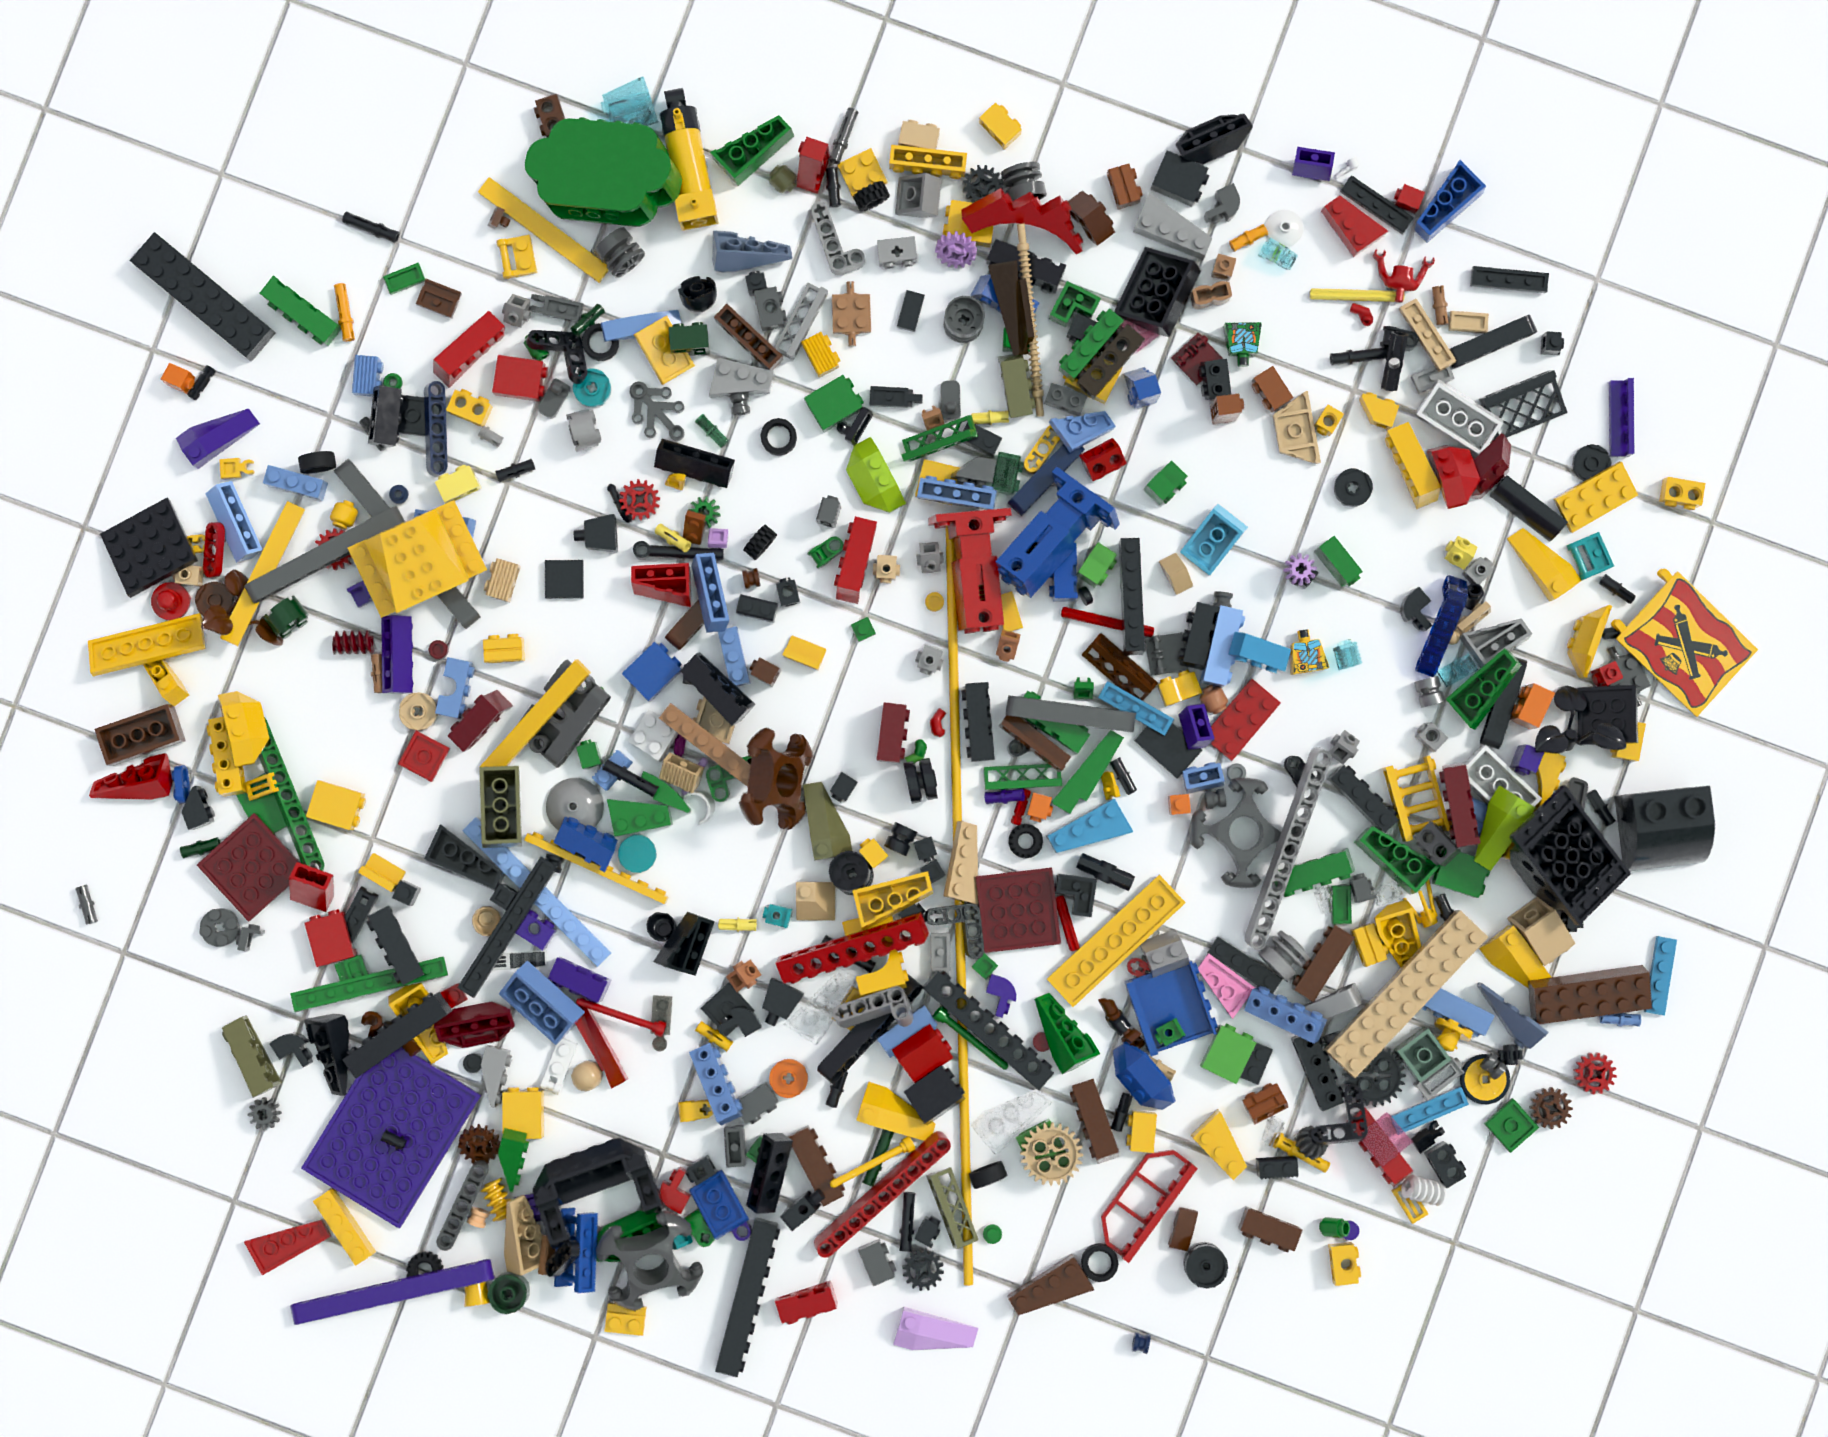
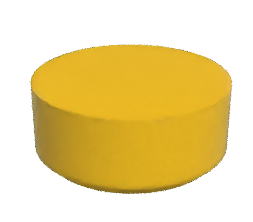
[925,592,944,612]

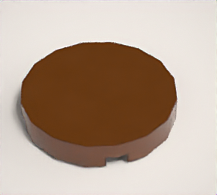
[195,581,234,616]

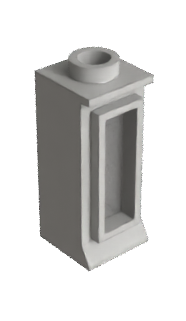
[1413,1056,1465,1101]

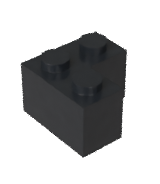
[1055,873,1097,918]

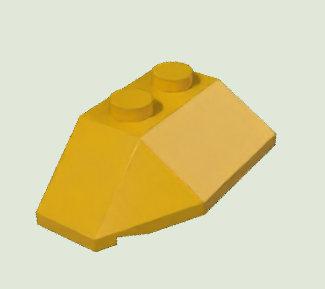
[1567,605,1612,679]
[218,691,269,767]

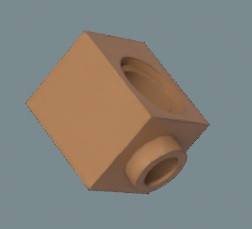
[1211,253,1237,281]

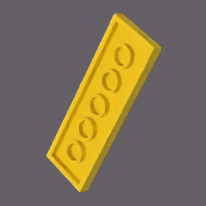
[88,613,205,677]

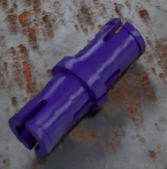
[984,789,1025,804]

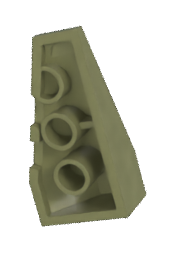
[803,782,852,860]

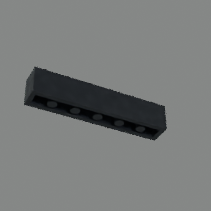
[1119,538,1145,656]
[343,992,453,1079]

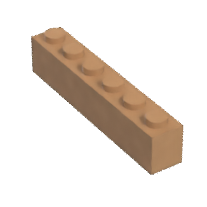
[659,703,751,787]

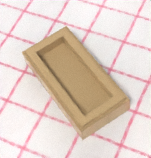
[1448,311,1489,334]

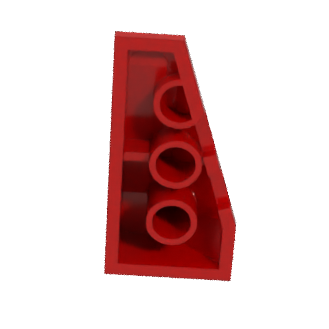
[89,753,173,800]

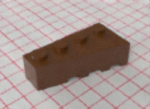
[1069,1078,1120,1164]
[1007,1254,1095,1316]

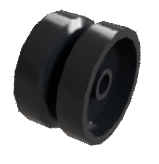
[903,758,938,804]
[1183,1242,1228,1289]

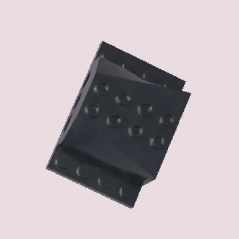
[1509,785,1631,926]

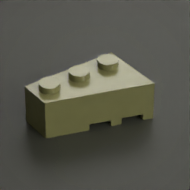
[998,354,1035,418]

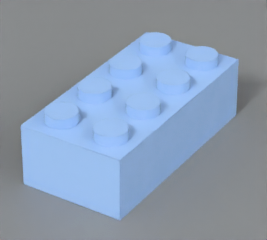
[1199,605,1245,688]

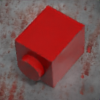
[1393,184,1425,214]

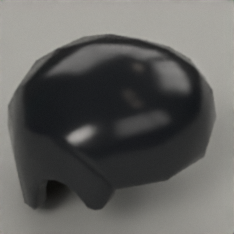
[646,912,676,942]

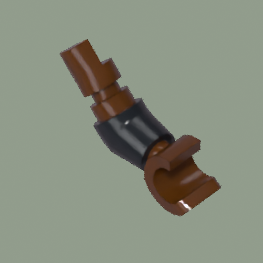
[1098,998,1145,1049]
[361,1011,421,1057]

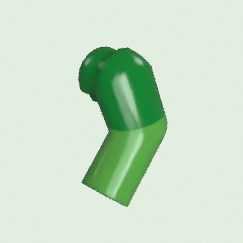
[905,739,927,763]

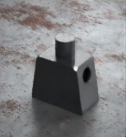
[573,514,618,552]
[762,977,805,1026]
[780,1189,825,1232]

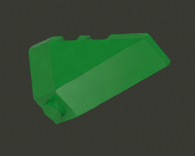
[1034,993,1100,1075]

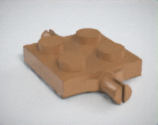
[832,281,871,347]

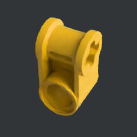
[678,1099,714,1122]

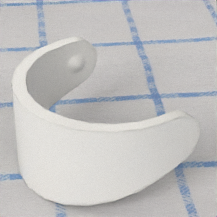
[682,790,716,825]

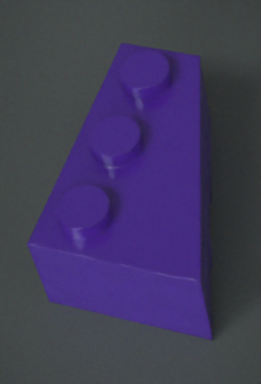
[548,956,612,1003]

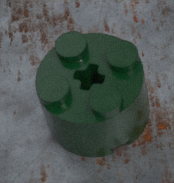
[263,595,309,639]
[488,1272,530,1314]

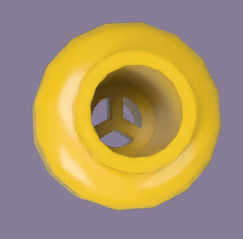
[330,500,358,530]

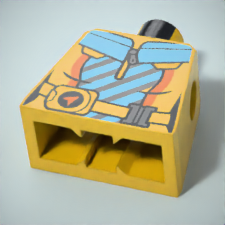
[1290,629,1329,675]

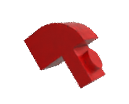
[660,1167,691,1214]

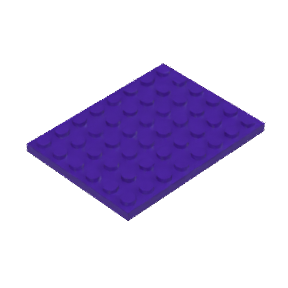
[301,1047,482,1229]

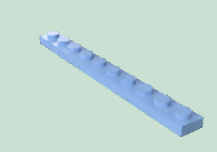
[462,817,612,967]

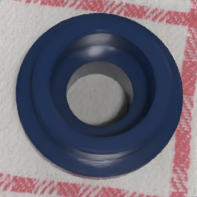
[389,485,409,504]

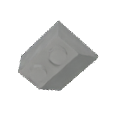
[895,173,941,218]
[1140,929,1189,978]

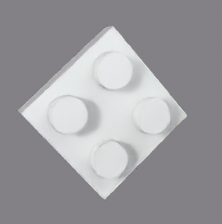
[628,709,678,762]

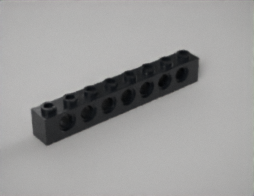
[921,970,1054,1090]

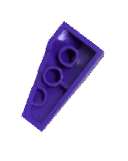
[176,408,260,469]

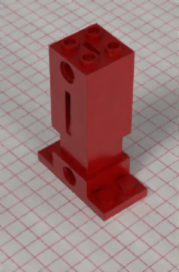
[928,508,1012,634]

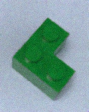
[1049,281,1101,328]
[1144,460,1188,506]

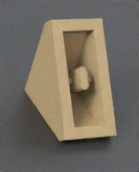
[1159,553,1193,595]

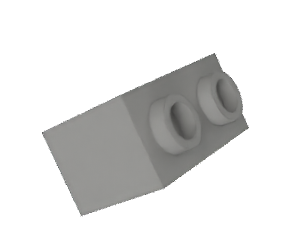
[877,236,917,269]

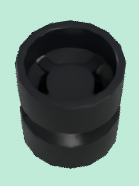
[884,822,918,856]

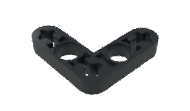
[526,330,587,384]
[924,903,984,959]
[1311,1084,1368,1145]

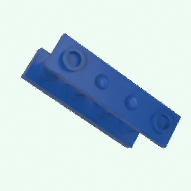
[554,1207,598,1294]

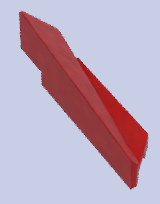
[576,997,629,1089]

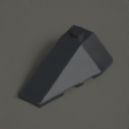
[304,1014,349,1096]

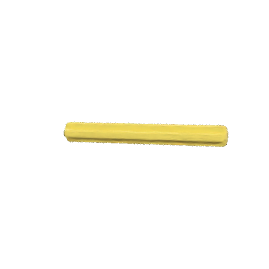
[1310,288,1405,302]

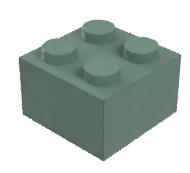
[1393,1027,1452,1083]

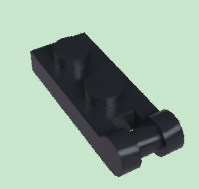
[345,886,379,943]

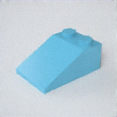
[1180,504,1248,576]

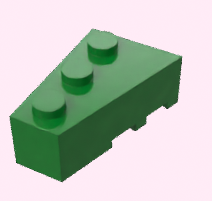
[607,799,673,837]

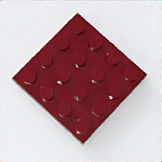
[197,813,302,922]
[976,867,1061,953]

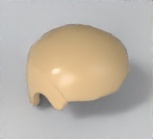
[472,906,501,936]
[571,1061,603,1092]

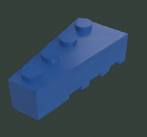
[1414,160,1486,243]

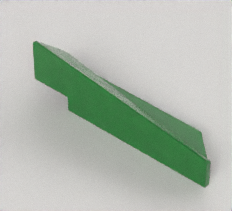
[1052,730,1124,814]

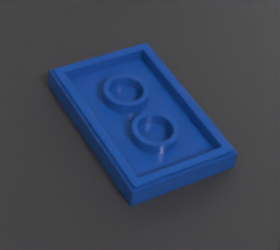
[689,1169,750,1240]

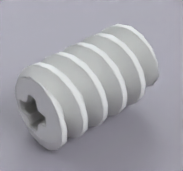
[1401,1175,1446,1206]

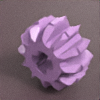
[1283,553,1317,586]

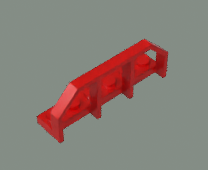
[1101,1149,1198,1263]

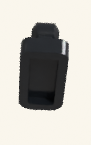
[836,407,873,446]

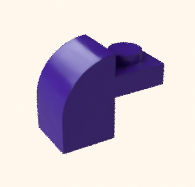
[986,974,1016,1018]

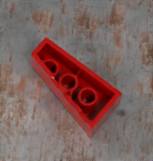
[433,311,505,388]

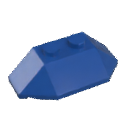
[1113,1041,1176,1110]

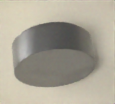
[1226,763,1246,781]

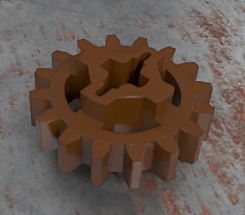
[1529,1087,1573,1130]
[458,1124,501,1164]

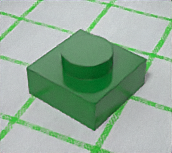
[851,617,876,642]
[971,953,998,980]

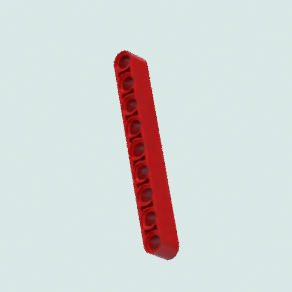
[814,1131,951,1258]

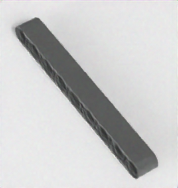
[244,506,405,604]

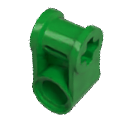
[807,536,844,569]
[684,1208,715,1247]

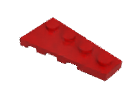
[244,1219,331,1276]

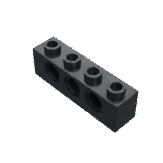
[746,1133,793,1214]

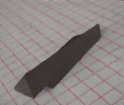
[988,260,1035,356]

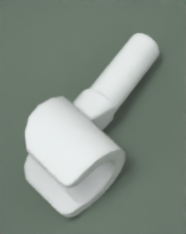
[1335,157,1359,179]

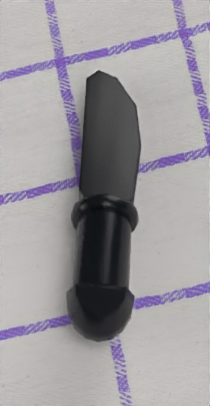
[607,483,632,523]

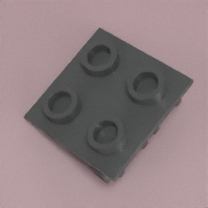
[1145,632,1189,676]

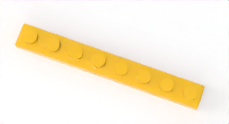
[524,832,669,904]

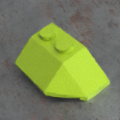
[846,437,906,513]

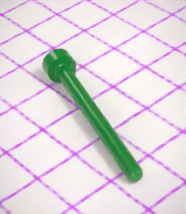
[932,1005,1008,1070]

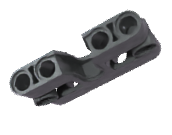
[519,659,611,768]

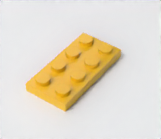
[1554,461,1638,533]

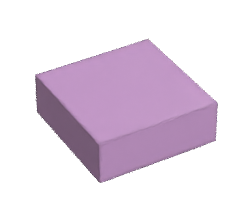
[708,528,728,548]

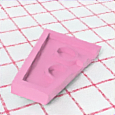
[1198,953,1255,1019]

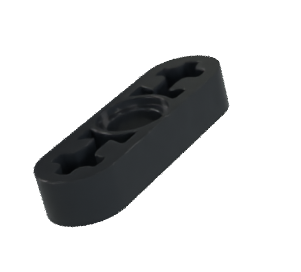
[545,1240,580,1277]

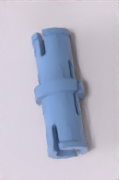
[1600,1013,1642,1027]

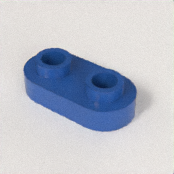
[172,765,190,804]

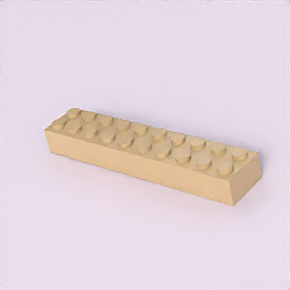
[1324,910,1488,1078]

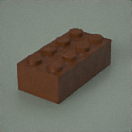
[94,704,186,766]

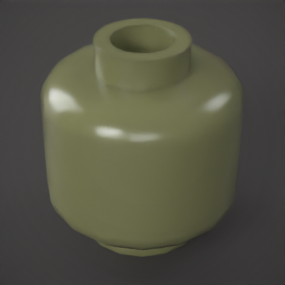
[768,165,797,193]

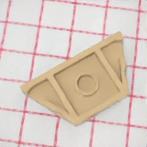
[1273,391,1321,464]

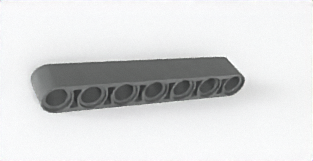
[1005,695,1136,732]

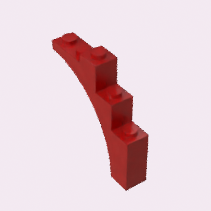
[961,188,1084,255]

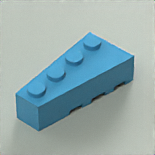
[1046,798,1133,853]

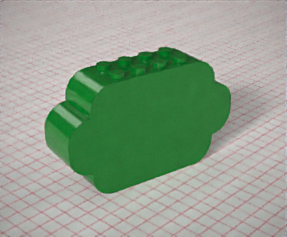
[525,117,682,227]

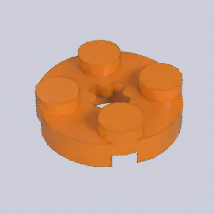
[769,1059,808,1098]

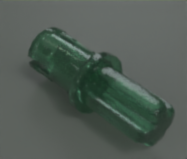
[695,414,728,448]

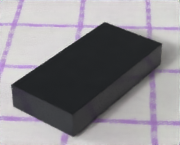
[897,290,925,332]

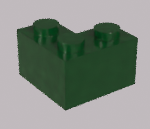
[668,322,710,356]

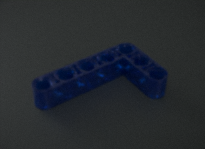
[1415,574,1468,677]

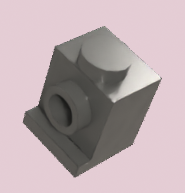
[1349,873,1376,903]

